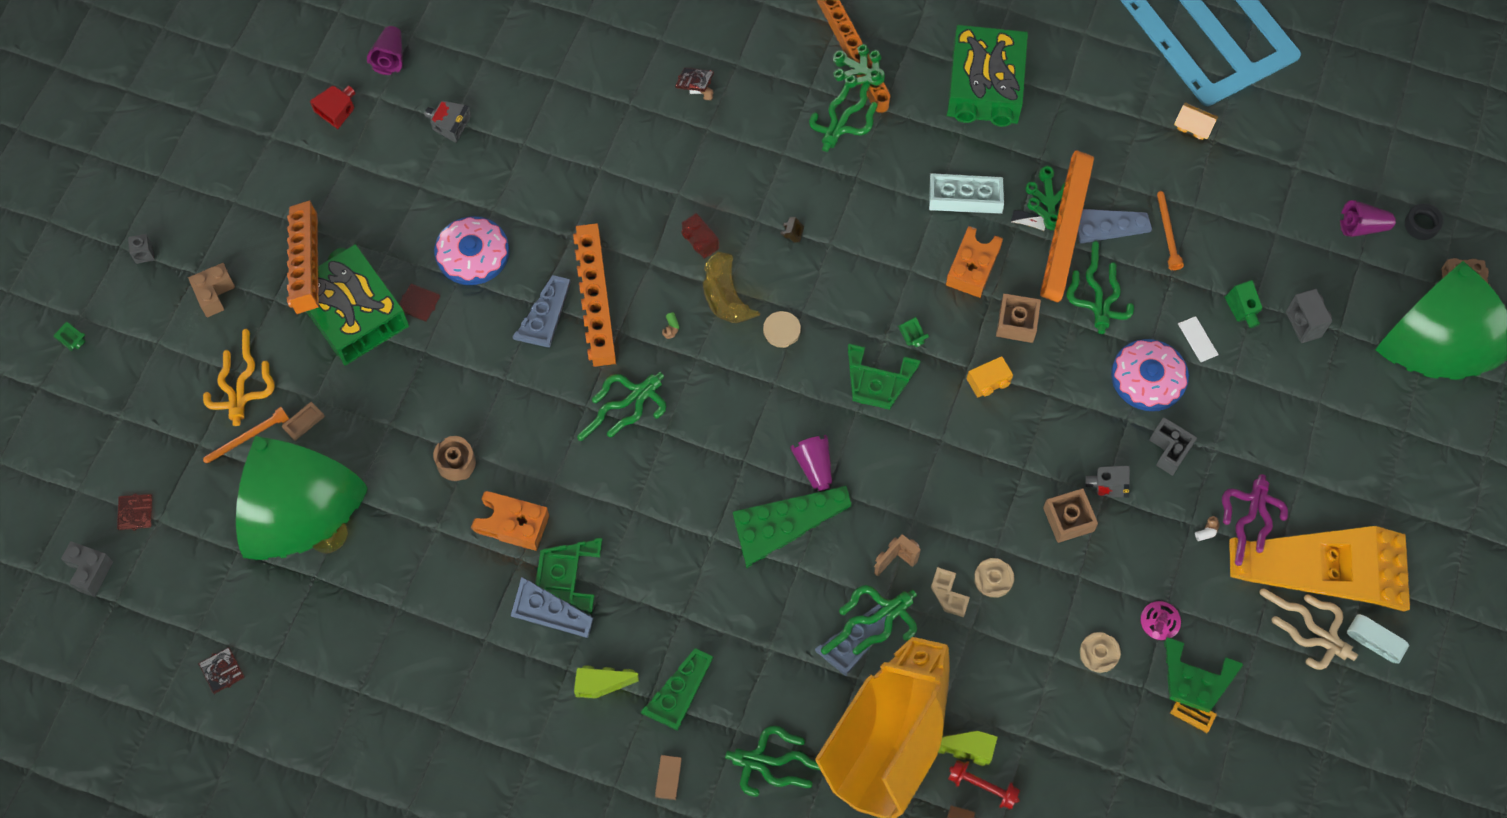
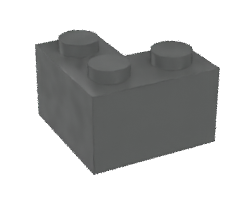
[1149,417,1197,476]
[61,541,113,597]

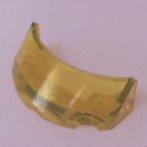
[703,252,761,323]

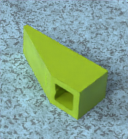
[574,666,639,699]
[938,731,998,766]

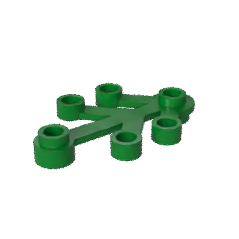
[833,44,885,88]
[1025,166,1065,230]

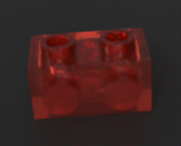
[681,213,719,259]

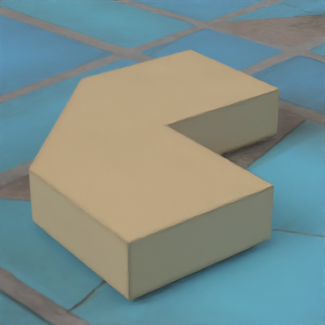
[931,567,970,617]

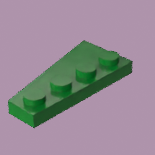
[641,648,713,731]

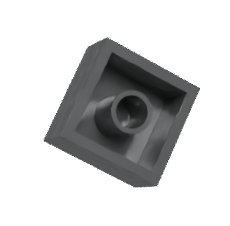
[1286,289,1332,344]

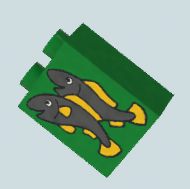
[947,25,1028,127]
[306,244,409,366]

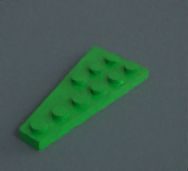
[733,486,851,569]

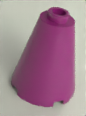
[367,26,403,75]
[1340,200,1396,237]
[790,435,832,491]

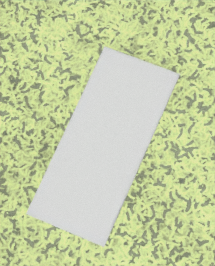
[1178,316,1218,362]

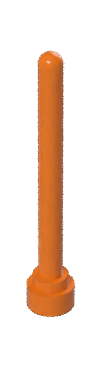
[1157,191,1184,270]
[203,407,289,463]

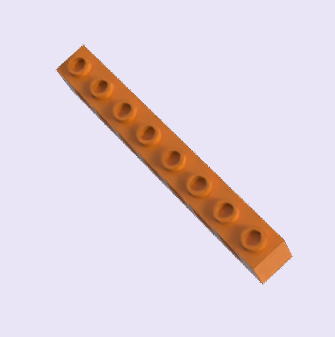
[287,200,319,314]
[573,223,616,367]

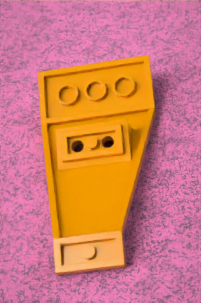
[1230,526,1410,612]

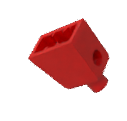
[310,86,355,130]

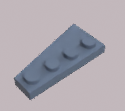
[513,275,571,348]
[511,577,594,638]
[815,604,896,676]

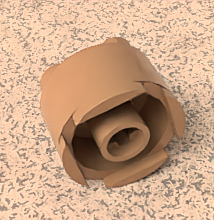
[433,436,476,481]

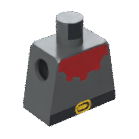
[425,101,471,143]
[1086,466,1130,498]

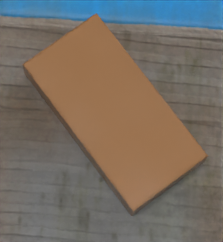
[282,402,325,441]
[655,755,682,800]

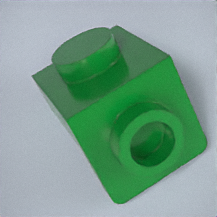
[898,317,929,347]
[53,321,85,351]

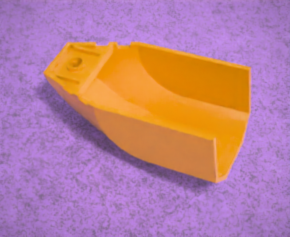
[815,637,949,818]

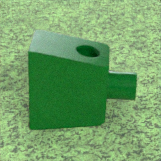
[1225,280,1262,328]

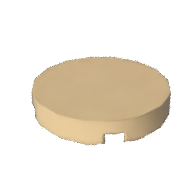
[763,311,801,348]
[974,558,1014,597]
[1079,632,1121,673]

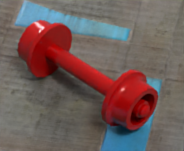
[949,760,1020,810]

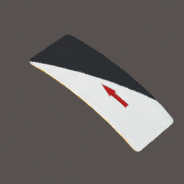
[1011,210,1045,231]

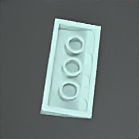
[929,174,1004,214]

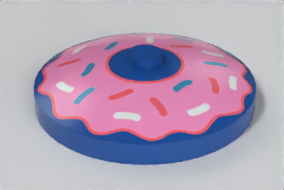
[434,216,509,285]
[1111,339,1189,411]

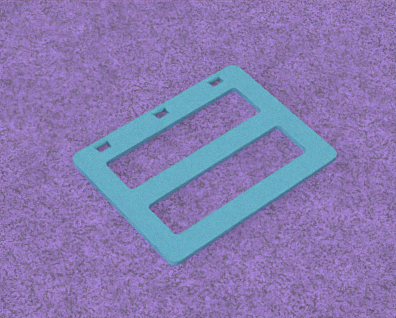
[1121,0,1301,106]

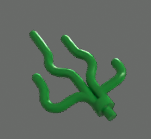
[809,68,878,152]
[1066,241,1134,334]
[577,372,667,441]
[821,585,917,655]
[725,726,821,797]

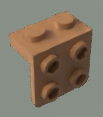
[874,534,921,577]

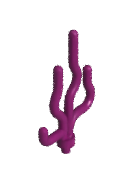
[1222,474,1288,566]

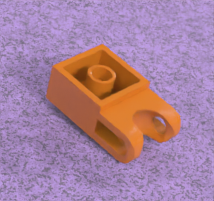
[946,226,1003,298]
[471,491,549,551]

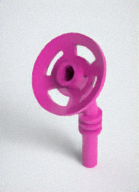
[1141,601,1181,640]

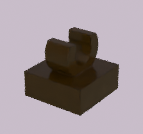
[781,217,804,243]

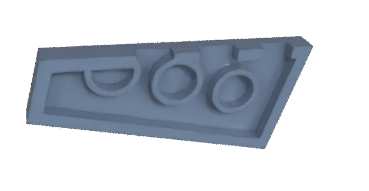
[1077,209,1152,244]

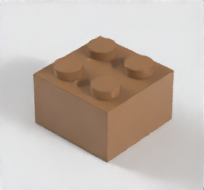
[996,294,1041,343]
[1043,488,1098,543]

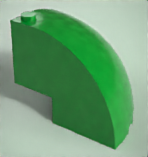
[1375,261,1507,380]
[236,436,368,560]

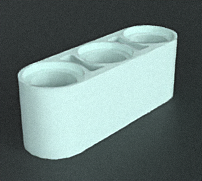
[1347,614,1409,664]

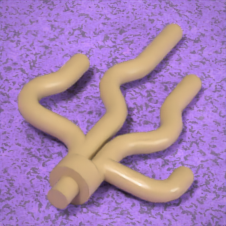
[1259,588,1358,670]

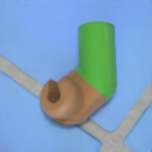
[662,312,680,339]

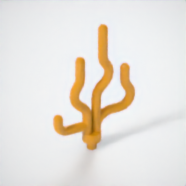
[203,329,275,426]

